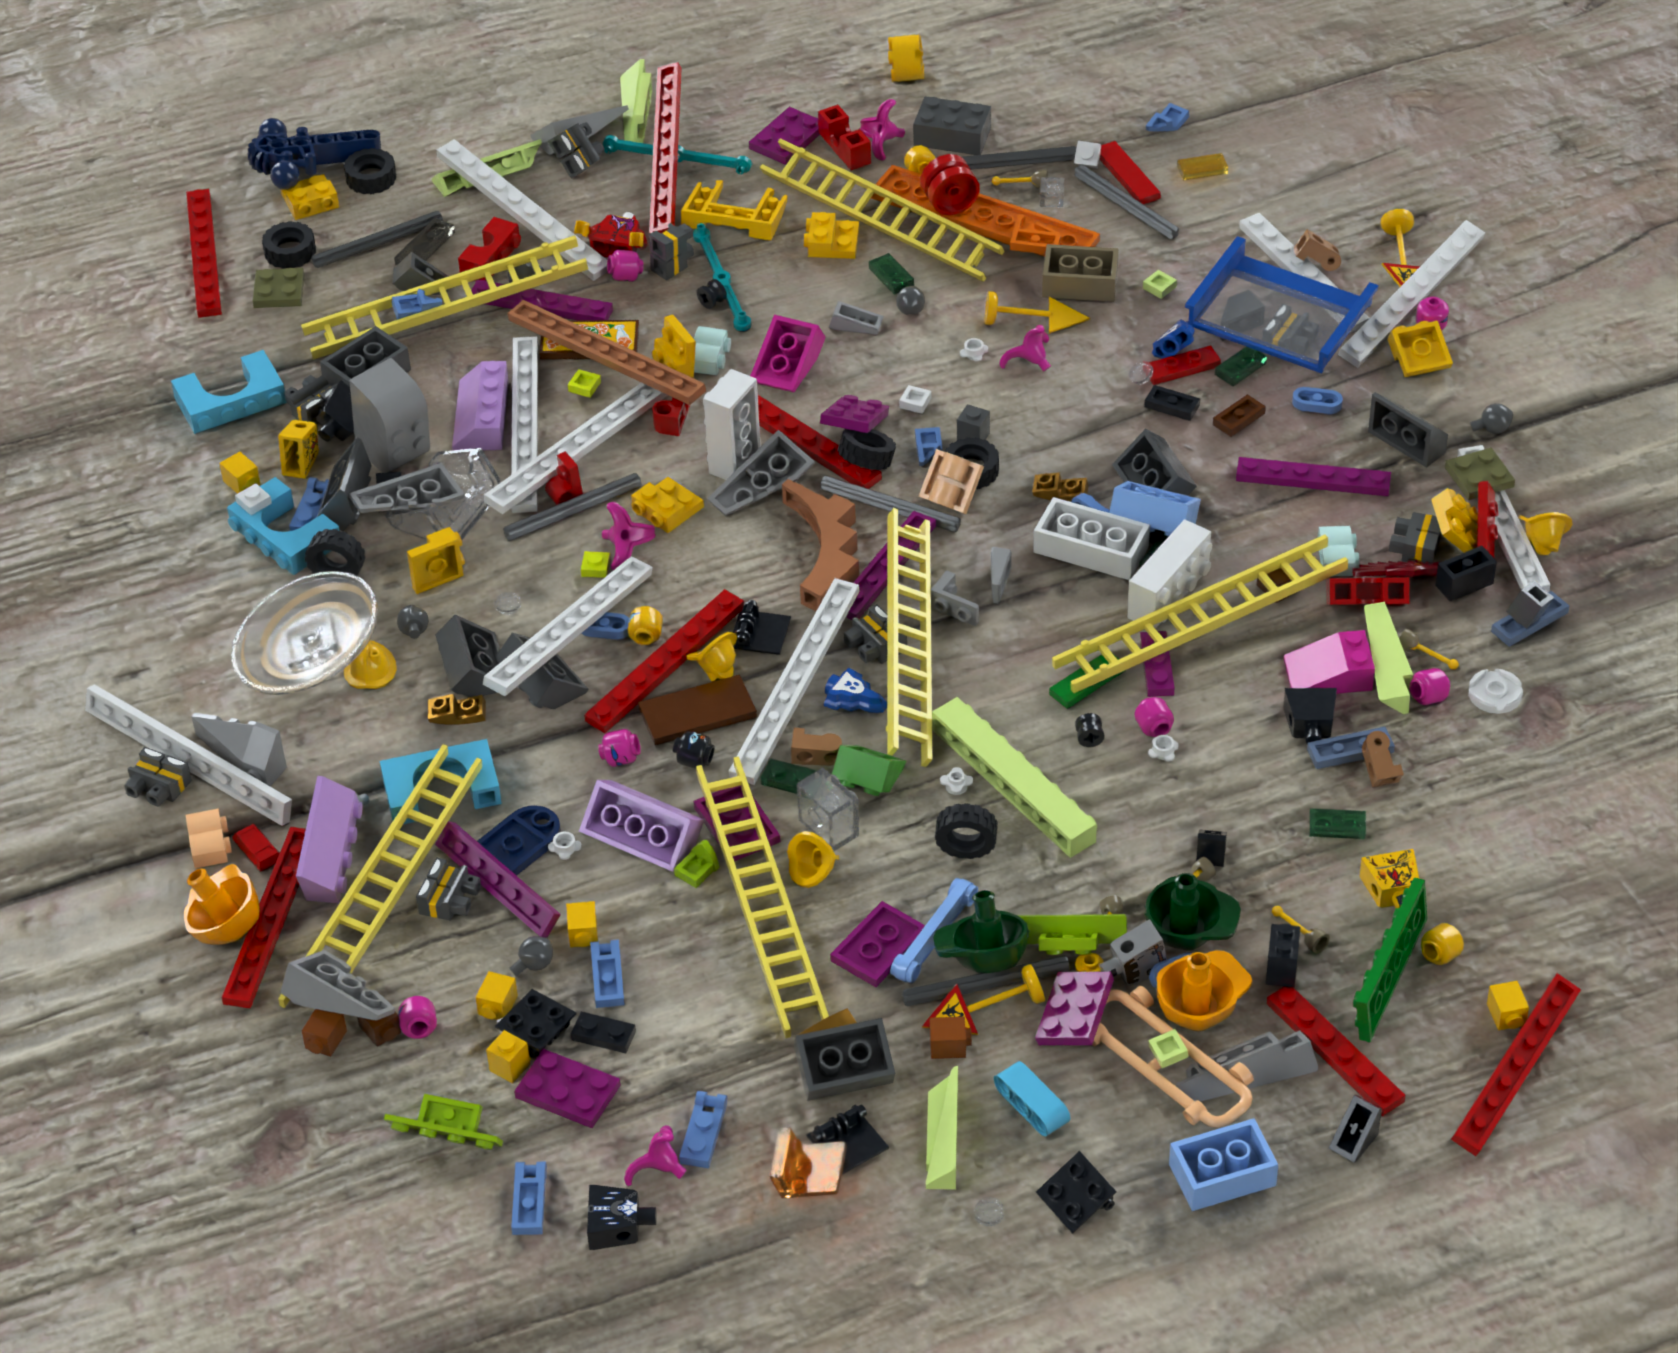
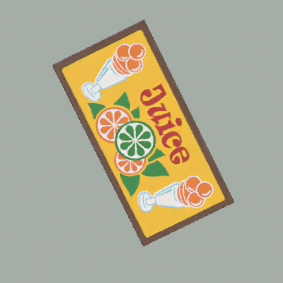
[539,320,639,359]

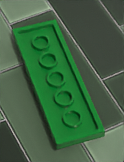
[1353,878,1428,1042]

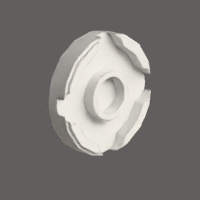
[1468,669,1523,714]

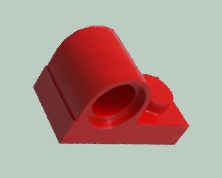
[652,397,690,436]
[545,451,583,505]

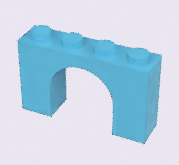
[171,350,287,434]
[227,477,340,575]
[380,739,502,824]

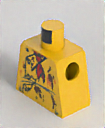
[278,420,319,479]
[1359,849,1419,908]

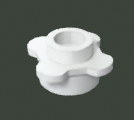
[960,338,988,361]
[1148,735,1179,762]
[940,767,973,795]
[548,831,582,860]

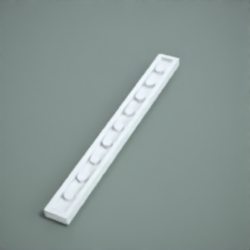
[437,139,608,281]
[1338,220,1485,368]
[511,336,538,513]
[484,383,668,514]
[483,556,653,696]
[729,578,859,785]
[85,684,292,826]

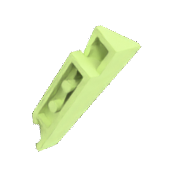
[620,59,652,143]
[431,139,542,197]
[1364,602,1413,714]
[926,1066,958,1190]

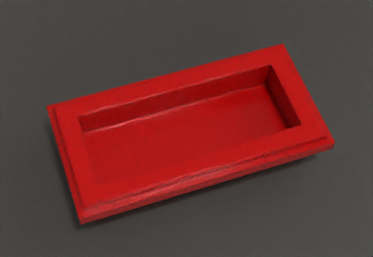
[232,824,280,872]

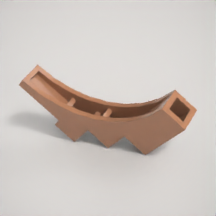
[782,479,859,611]

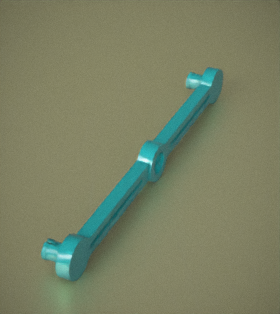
[602,135,752,175]
[693,223,752,331]

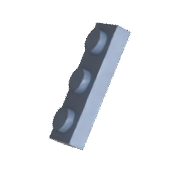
[1491,591,1569,647]
[1307,727,1395,769]

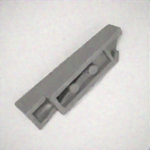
[1176,1030,1318,1102]

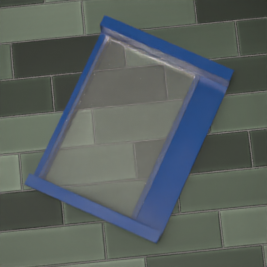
[1185,236,1379,374]

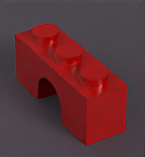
[818,104,871,171]
[458,217,521,281]
[1326,577,1410,605]

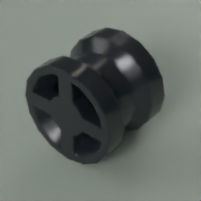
[696,279,727,309]
[1075,713,1105,747]

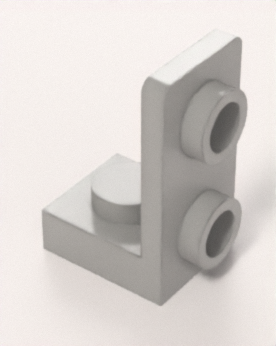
[931,570,979,626]

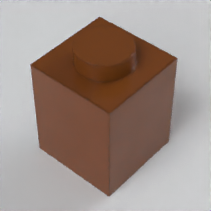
[302,1009,347,1057]
[930,1017,972,1059]

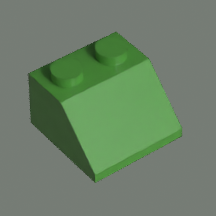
[831,745,906,796]

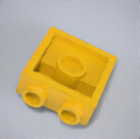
[280,174,339,220]
[804,212,859,259]
[652,315,696,378]
[1387,321,1453,377]
[631,477,704,533]
[1431,488,1478,553]
[407,527,465,594]

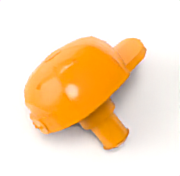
[184,864,259,945]
[1157,950,1252,1032]

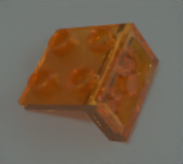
[769,1127,847,1199]

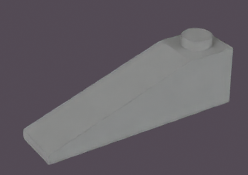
[531,105,629,155]
[707,430,815,516]
[349,463,465,513]
[191,713,287,787]
[280,950,395,1020]

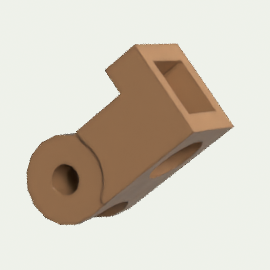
[1293,229,1341,271]
[791,728,842,766]
[1362,731,1404,788]

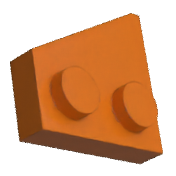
[1010,214,1061,255]

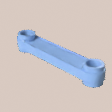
[890,878,978,984]

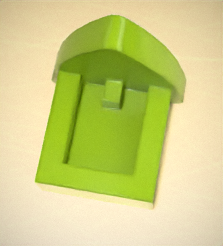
[674,840,720,888]

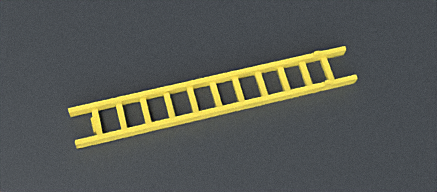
[760,138,1005,282]
[301,235,588,360]
[886,508,932,767]
[1052,534,1348,693]
[278,744,482,1008]
[696,756,829,1038]

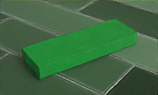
[1049,653,1126,709]

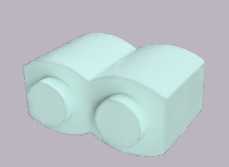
[694,326,731,375]
[1318,526,1359,576]

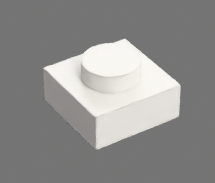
[1074,141,1101,169]
[899,385,931,414]
[235,483,272,515]

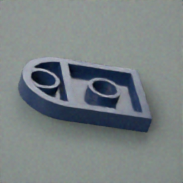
[477,805,561,876]

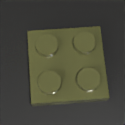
[253,268,305,308]
[1445,447,1515,500]

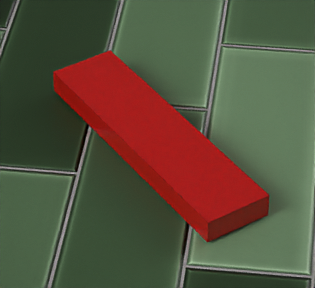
[1099,141,1161,204]

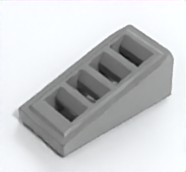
[829,301,884,335]
[991,547,1012,604]

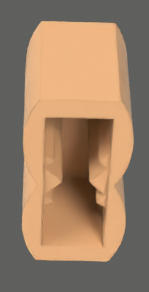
[186,808,232,868]

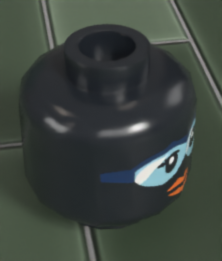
[673,731,715,769]

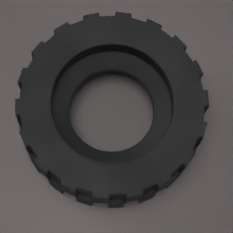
[344,148,397,194]
[262,221,316,269]
[838,429,896,470]
[945,437,999,489]
[305,529,366,584]
[935,803,998,859]

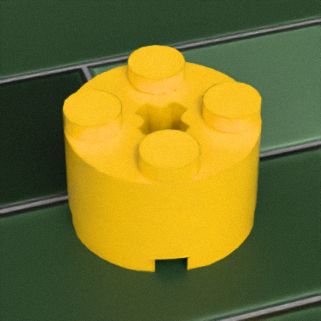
[888,34,924,82]

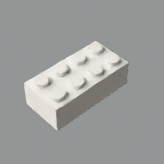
[703,369,761,480]
[1034,497,1150,580]
[1127,519,1212,629]

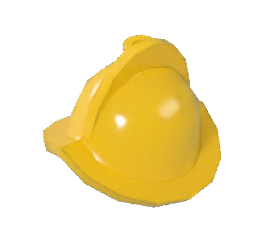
[1518,512,1573,555]
[687,632,737,682]
[344,639,397,689]
[787,831,840,888]

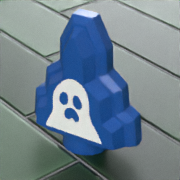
[1152,319,1195,359]
[824,668,887,713]

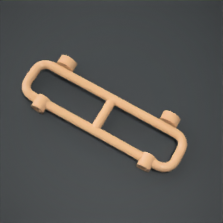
[1092,986,1254,1128]

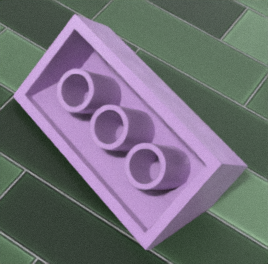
[452,361,509,451]
[296,776,362,903]
[579,780,704,872]

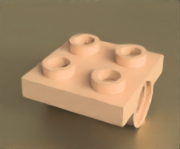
[918,449,984,514]

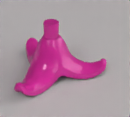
[859,99,905,161]
[999,325,1051,372]
[602,502,656,570]
[624,1125,687,1187]

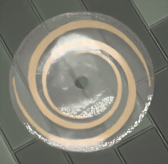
[231,571,379,695]

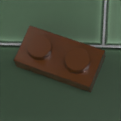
[1213,394,1266,437]

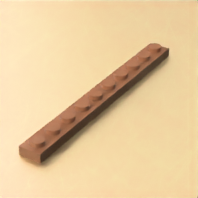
[507,300,706,405]

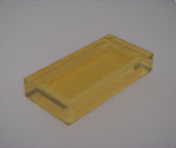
[1177,153,1229,181]

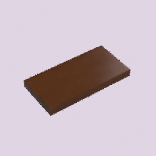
[638,674,757,745]

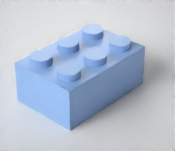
[1109,481,1201,536]
[1169,1118,1278,1211]

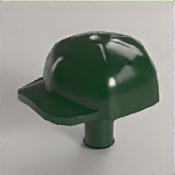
[1144,873,1241,951]
[933,890,1030,974]

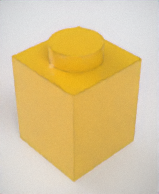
[219,451,261,494]
[566,901,598,948]
[475,971,518,1020]
[1487,981,1529,1031]
[486,1030,530,1084]

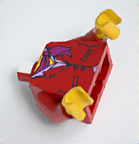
[573,212,648,258]

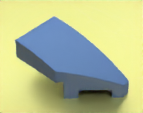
[1146,103,1190,131]
[392,289,442,320]
[915,427,942,466]

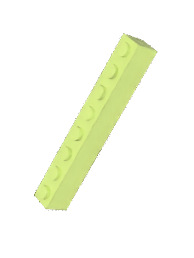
[932,697,1097,858]

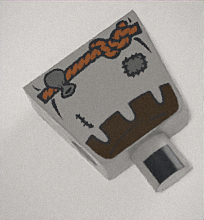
[1099,919,1167,985]

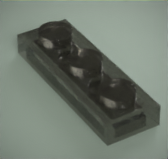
[394,218,455,265]

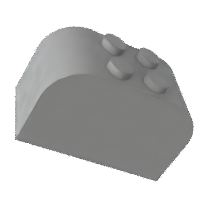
[349,358,430,473]

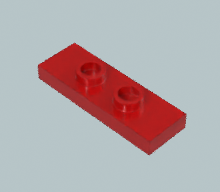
[1143,345,1221,385]
[1477,481,1499,558]

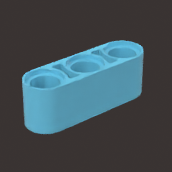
[994,1061,1071,1136]

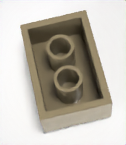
[1042,244,1119,302]

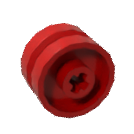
[920,154,980,216]

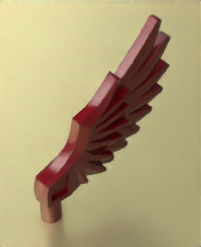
[1352,559,1440,577]

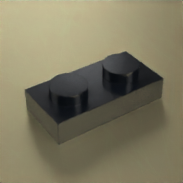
[1144,385,1200,421]
[571,1011,636,1054]

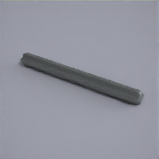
[962,146,1077,170]
[1074,164,1179,239]
[311,211,443,268]
[503,473,642,541]
[820,476,961,532]
[902,956,1070,1006]

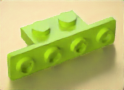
[1018,914,1127,955]
[384,1094,503,1150]

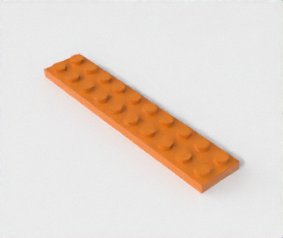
[871,165,1100,257]

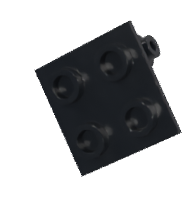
[733,600,791,655]
[495,989,577,1058]
[806,1104,889,1176]
[1036,1151,1117,1234]

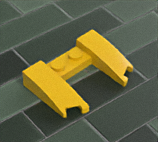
[681,180,788,241]

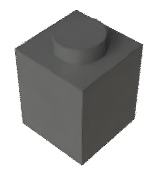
[957,404,990,440]
[1506,581,1554,629]

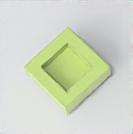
[1143,270,1177,299]
[1148,1029,1189,1068]

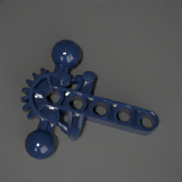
[247,118,381,190]

